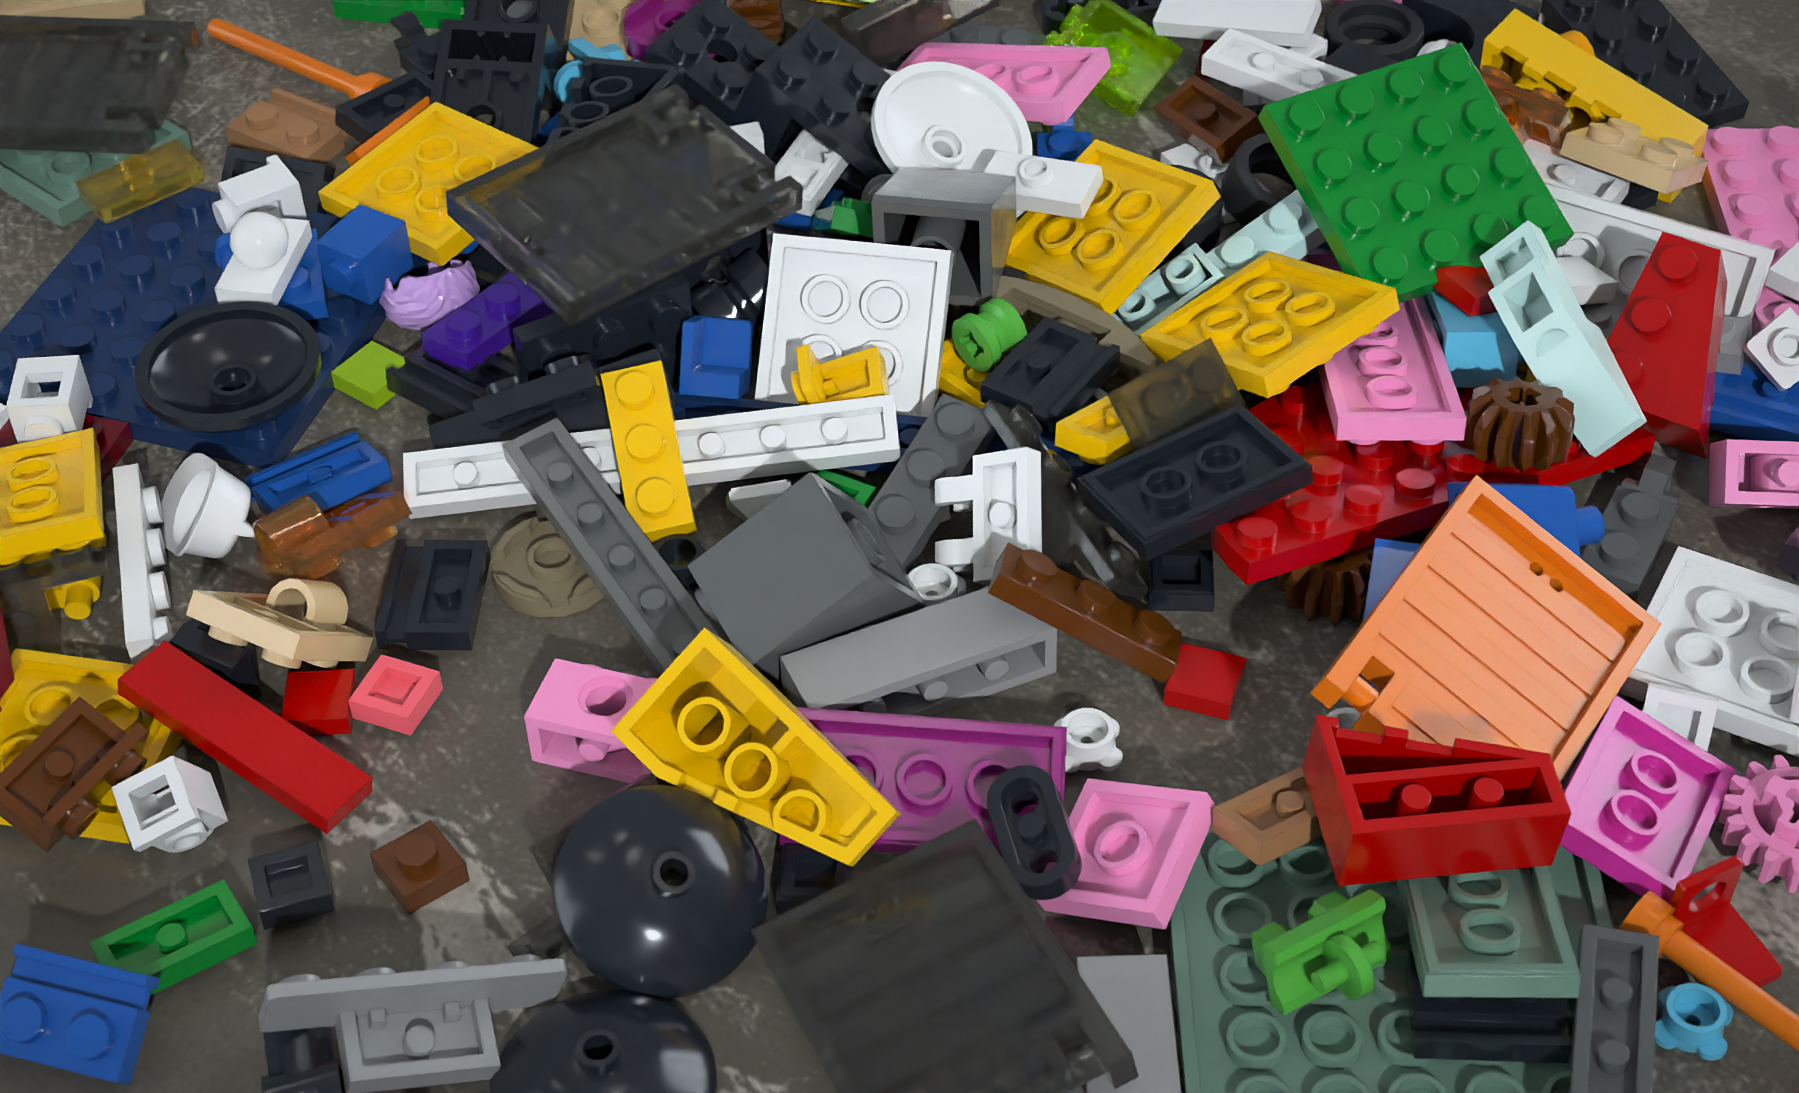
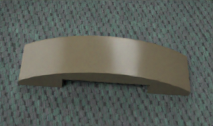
[951,276,1156,394]

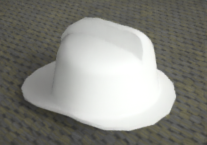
[157,453,258,559]

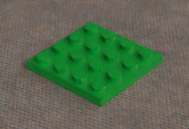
[1258,42,1574,304]

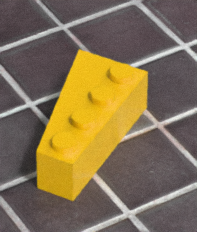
[1479,9,1708,204]

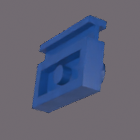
[1709,360,1799,442]
[243,431,393,529]
[0,943,160,1084]

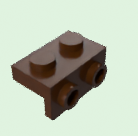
[0,696,149,853]

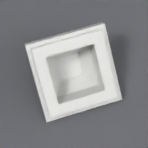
[725,479,791,521]

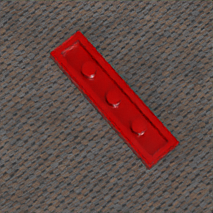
[117,640,373,834]

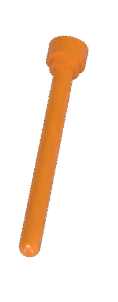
[207,18,392,100]
[1619,891,1799,1053]

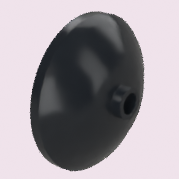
[135,302,322,433]
[552,785,768,999]
[491,990,718,1093]

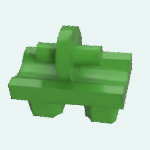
[1251,889,1393,1016]

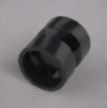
[691,248,769,341]

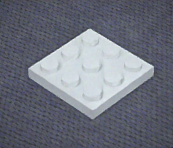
[755,233,954,417]
[1618,546,1799,757]

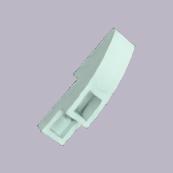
[1112,189,1326,340]
[1480,220,1647,458]

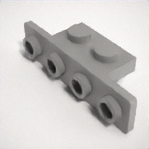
[258,954,568,1093]

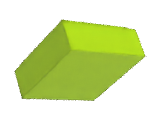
[331,341,405,410]

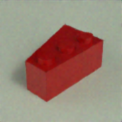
[1607,232,1728,459]
[1302,715,1572,886]

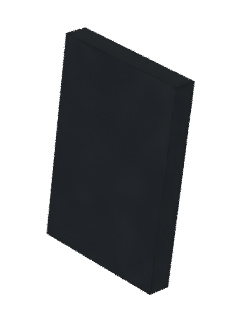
[1077,404,1313,561]

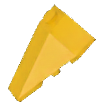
[611,627,901,867]

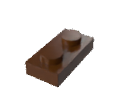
[1153,75,1264,164]

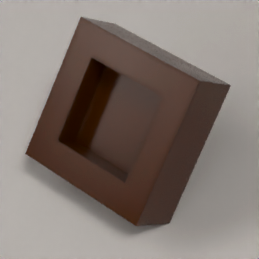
[370,820,470,915]

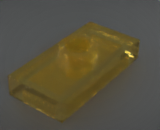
[76,139,205,224]

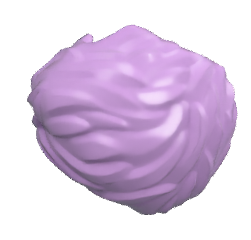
[379,259,480,332]

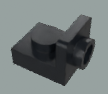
[169,618,261,701]

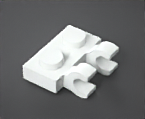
[935,447,1042,586]

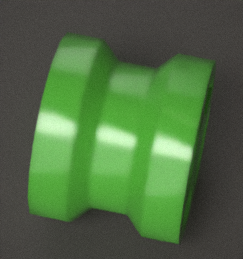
[952,297,1027,372]

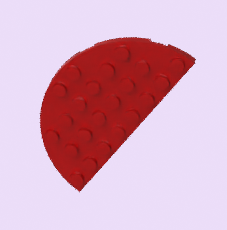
[1211,382,1655,585]

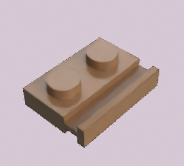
[225,87,356,164]

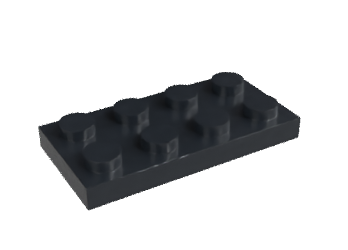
[1540,0,1750,129]

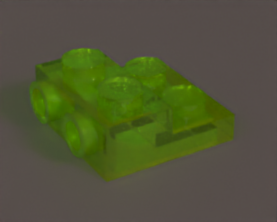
[1042,0,1184,119]

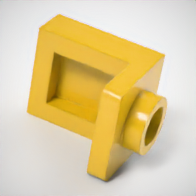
[791,344,890,405]

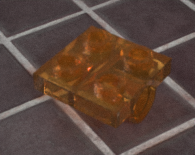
[1477,65,1572,150]
[253,491,412,580]

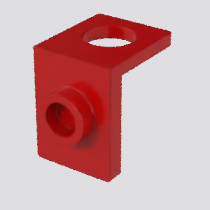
[1670,855,1783,1003]

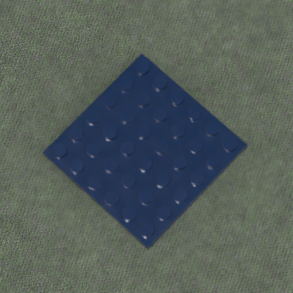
[0,176,428,469]

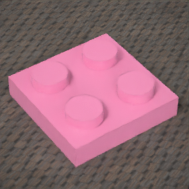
[1037,778,1216,929]

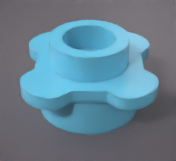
[1655,983,1734,1061]

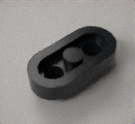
[987,765,1082,900]

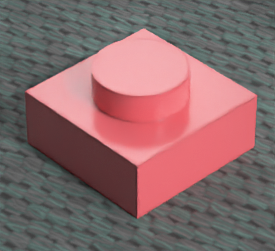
[348,654,443,736]

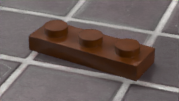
[988,542,1182,684]

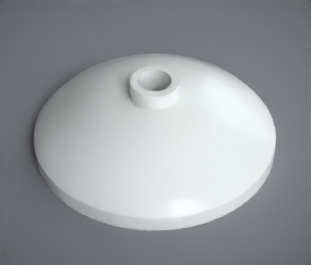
[871,62,1032,174]

